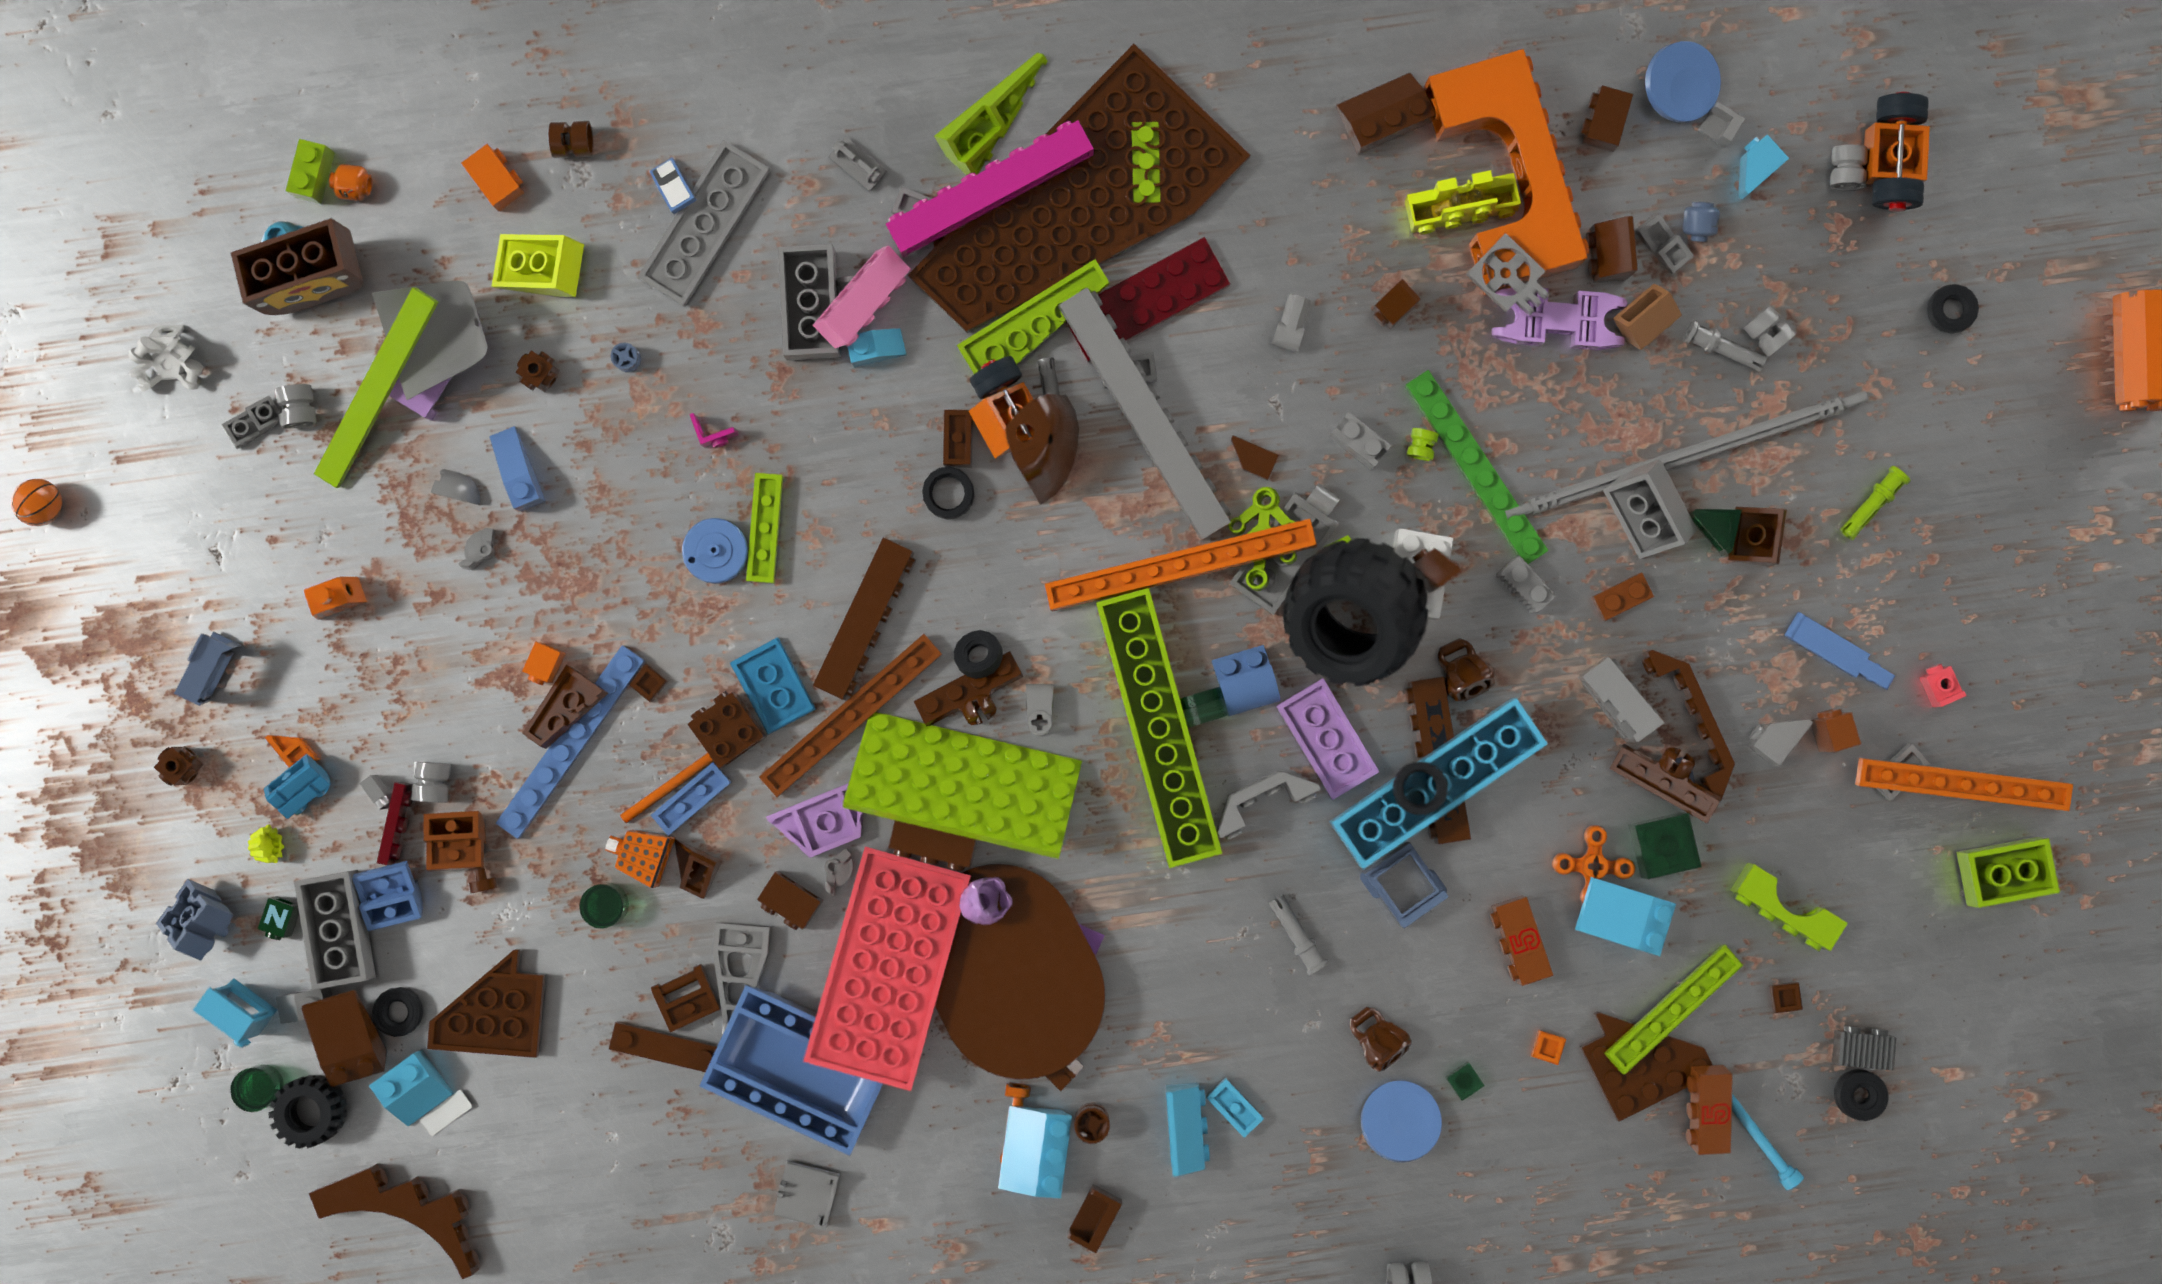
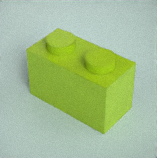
[285,139,335,204]

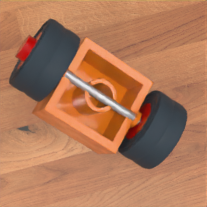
[1863,92,1930,212]
[968,356,1053,472]

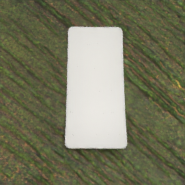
[420,1090,472,1136]

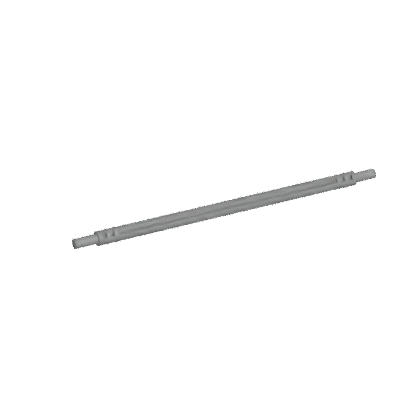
[1505,391,1868,519]

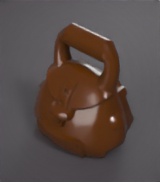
[1437,638,1495,702]
[1350,1007,1412,1072]

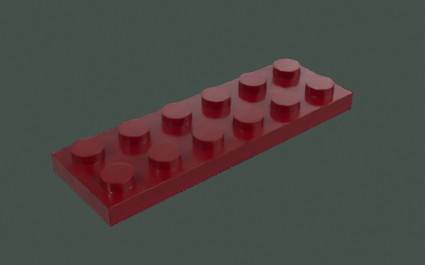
[1066,237,1230,362]

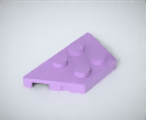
[766,783,863,858]

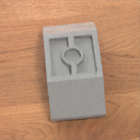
[1216,771,1321,840]

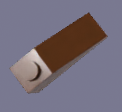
[1412,548,1463,593]

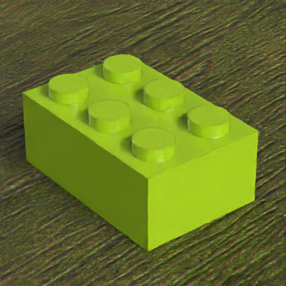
[1956,837,2060,908]

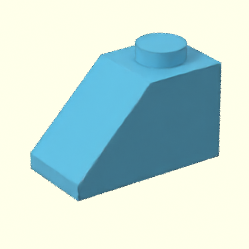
[1738,134,1789,200]
[848,328,907,368]

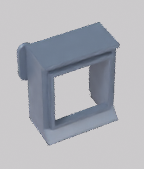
[174,632,241,706]
[1360,842,1449,928]

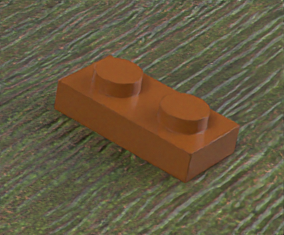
[1592,573,1654,621]

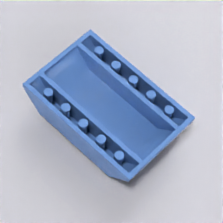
[700,985,883,1156]

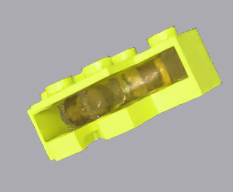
[1405,170,1521,235]

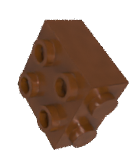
[688,691,767,769]

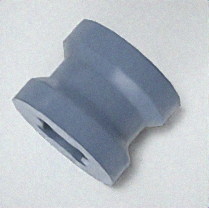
[610,343,641,373]

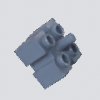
[156,879,233,961]

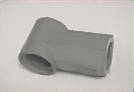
[1272,294,1311,352]

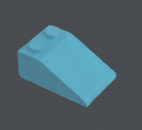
[1575,877,1676,956]

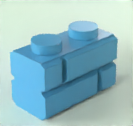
[264,754,331,819]

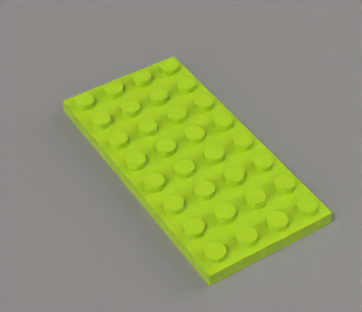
[843,712,1082,859]

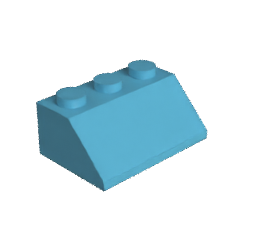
[1165,1083,1210,1177]
[998,1105,1072,1198]

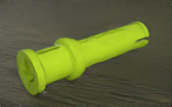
[1839,466,1911,541]

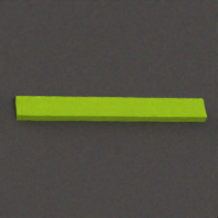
[314,287,439,488]

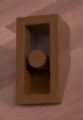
[1372,279,1421,329]

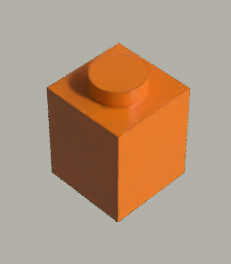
[522,641,566,686]

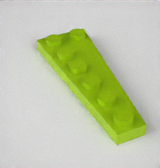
[957,259,1110,374]

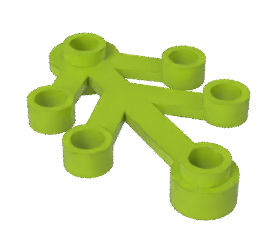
[1228,487,1297,591]

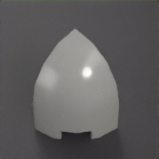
[431,469,480,505]

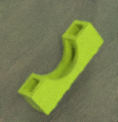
[1730,863,1848,952]

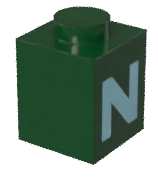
[257,896,299,940]

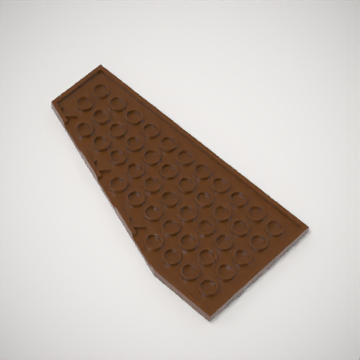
[908,44,1251,333]

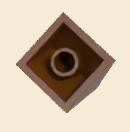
[1728,507,1787,567]

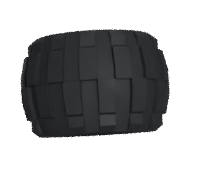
[1283,538,1428,686]

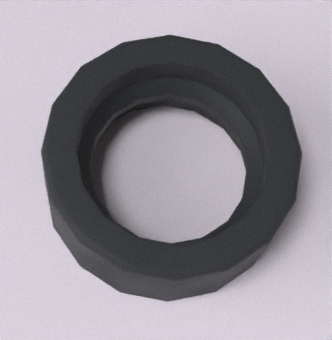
[922,466,975,520]
[1393,762,1448,815]

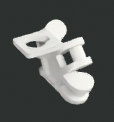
[128,325,203,392]

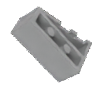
[1578,657,1664,743]

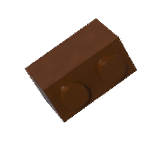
[1580,85,1633,152]
[757,871,823,930]

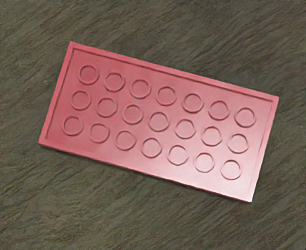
[803,847,971,1091]

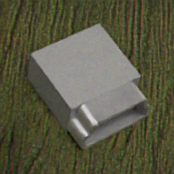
[359,775,392,810]

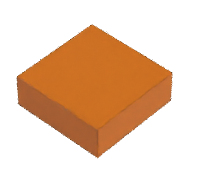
[1530,1030,1566,1065]

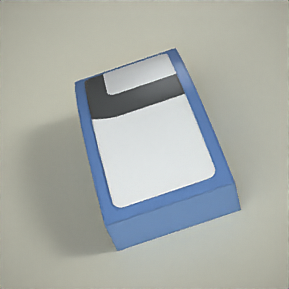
[649,157,697,214]

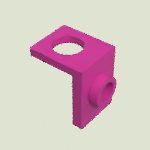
[689,413,739,448]

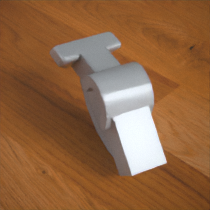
[459,528,496,570]
[824,848,853,896]

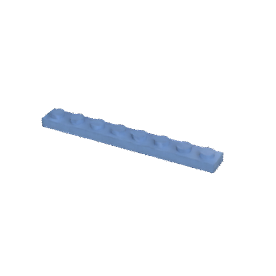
[496,645,646,839]

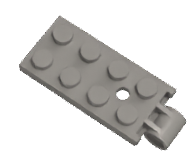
[1229,483,1340,615]

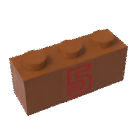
[1490,895,1554,986]
[1686,1065,1732,1155]

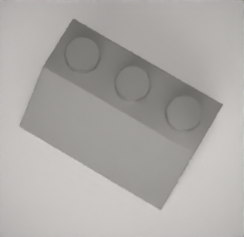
[1603,459,1697,559]

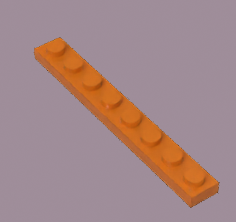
[1855,758,2073,811]

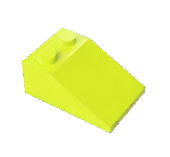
[491,234,584,297]

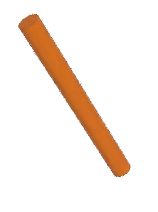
[620,753,714,823]

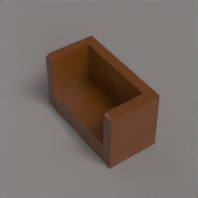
[943,410,973,468]
[1067,1184,1122,1253]

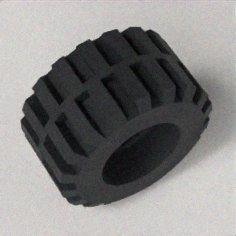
[269,1075,347,1149]

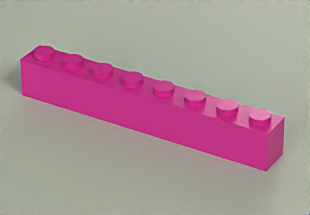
[886,120,1094,258]

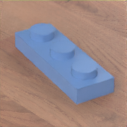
[651,762,732,836]

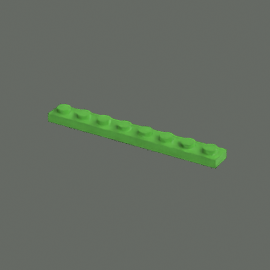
[1405,370,1549,564]

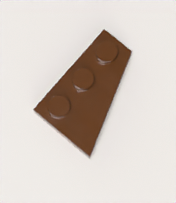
[522,665,608,749]

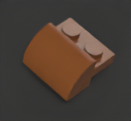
[423,811,486,872]

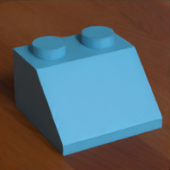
[369,1049,454,1126]

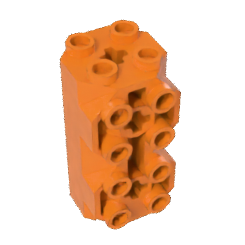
[2113,289,2162,412]

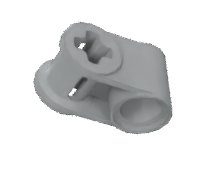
[1026,684,1053,736]

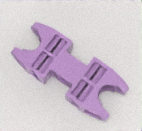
[1492,288,1627,350]

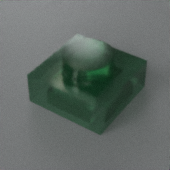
[1445,1062,1484,1101]

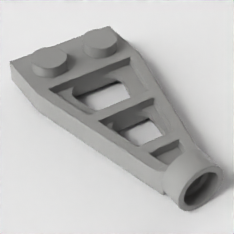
[713,922,771,1034]

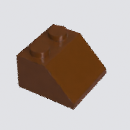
[1586,216,1638,283]

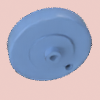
[682,518,749,584]

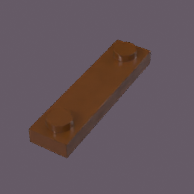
[609,1021,718,1072]

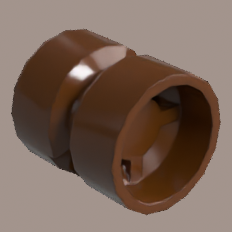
[548,121,594,158]
[1074,1102,1110,1144]

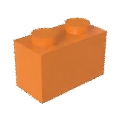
[461,144,525,212]

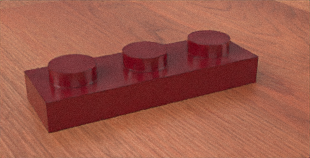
[376,782,413,865]

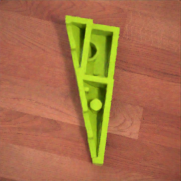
[934,52,1048,175]

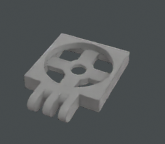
[1466,233,1549,315]

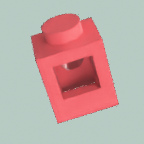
[1919,663,1967,707]

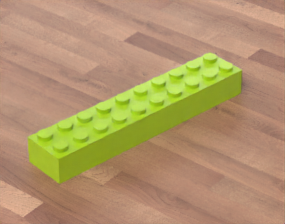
[1096,588,1223,868]

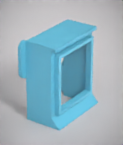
[193,978,277,1048]

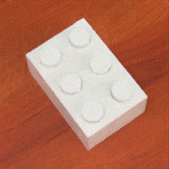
[1393,528,1453,620]

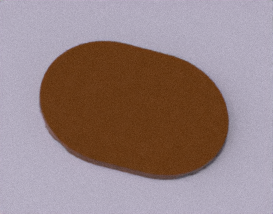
[935,864,1105,1079]

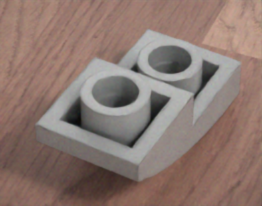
[221,395,280,449]

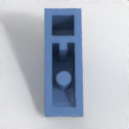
[490,426,546,511]

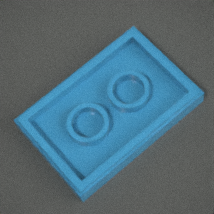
[730,637,816,735]

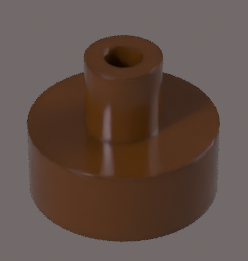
[468,868,498,894]

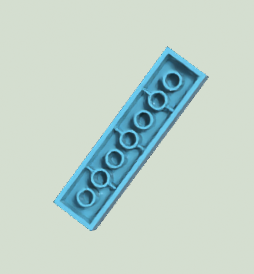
[1329,698,1548,869]

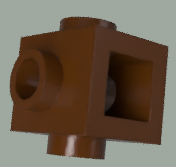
[516,350,560,392]
[153,746,204,786]

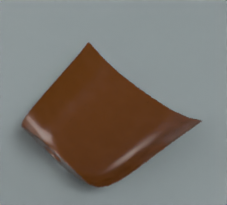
[1006,394,1079,505]

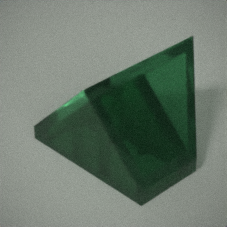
[1689,509,1742,556]

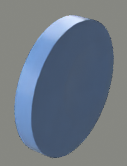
[1645,41,1721,122]
[1361,1081,1442,1163]

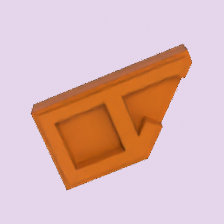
[265,735,320,767]

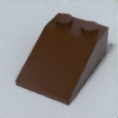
[301,990,387,1087]

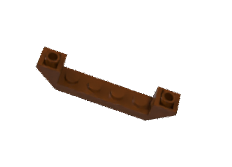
[1642,650,1735,798]

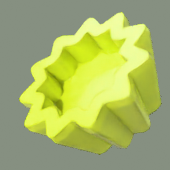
[248,824,284,863]

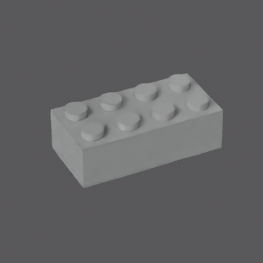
[778,244,841,361]
[294,870,376,990]

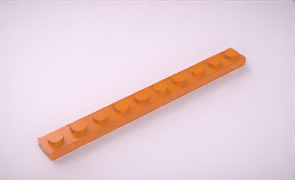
[1045,519,1317,612]

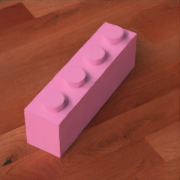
[813,245,910,349]

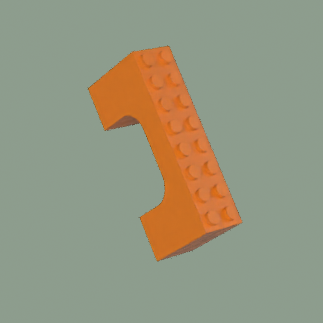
[1423,49,1589,295]

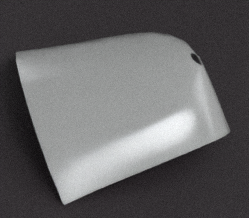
[372,281,488,400]

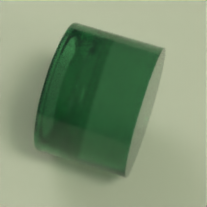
[1180,687,1229,728]
[579,883,629,929]
[230,1064,284,1112]

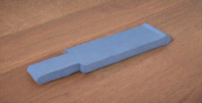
[1784,612,1895,690]

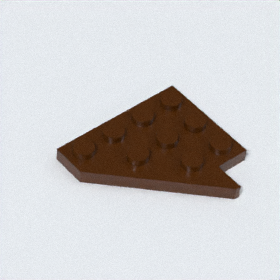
[427,949,546,1058]
[1580,1012,1713,1122]

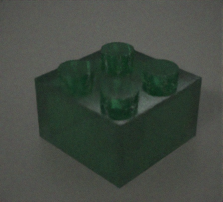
[1628,812,1702,879]

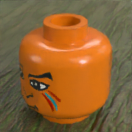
[329,164,372,202]

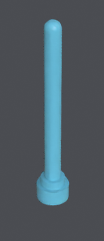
[1732,1094,1804,1190]

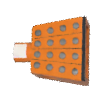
[304,577,367,620]
[605,830,676,888]

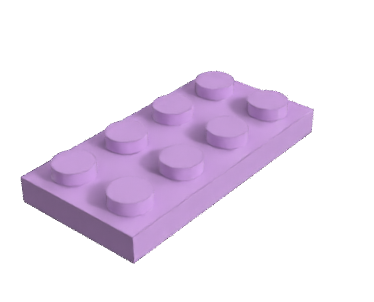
[1276,678,1379,800]

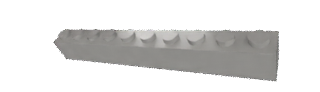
[1058,288,1231,539]

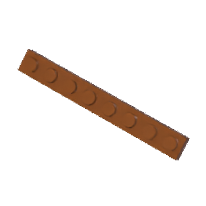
[759,634,942,797]

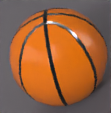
[11,479,63,526]

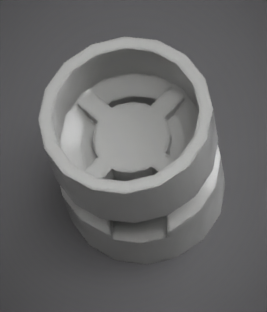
[1830,144,1868,190]
[1743,305,1796,357]
[275,384,317,428]
[411,762,451,803]

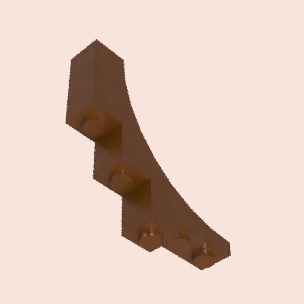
[309,1163,480,1280]

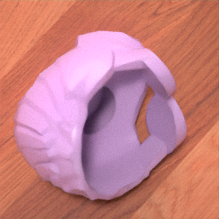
[959,877,1012,925]

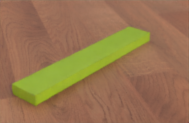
[1604,944,1743,1075]

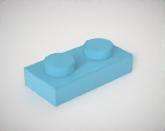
[1206,1077,1264,1138]

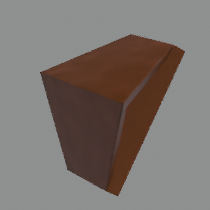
[674,839,722,899]

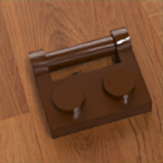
[651,964,721,1033]

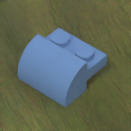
[1211,645,1281,717]
[352,861,423,931]

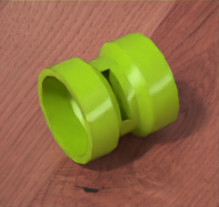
[1406,428,1439,461]

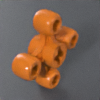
[1552,825,1635,903]

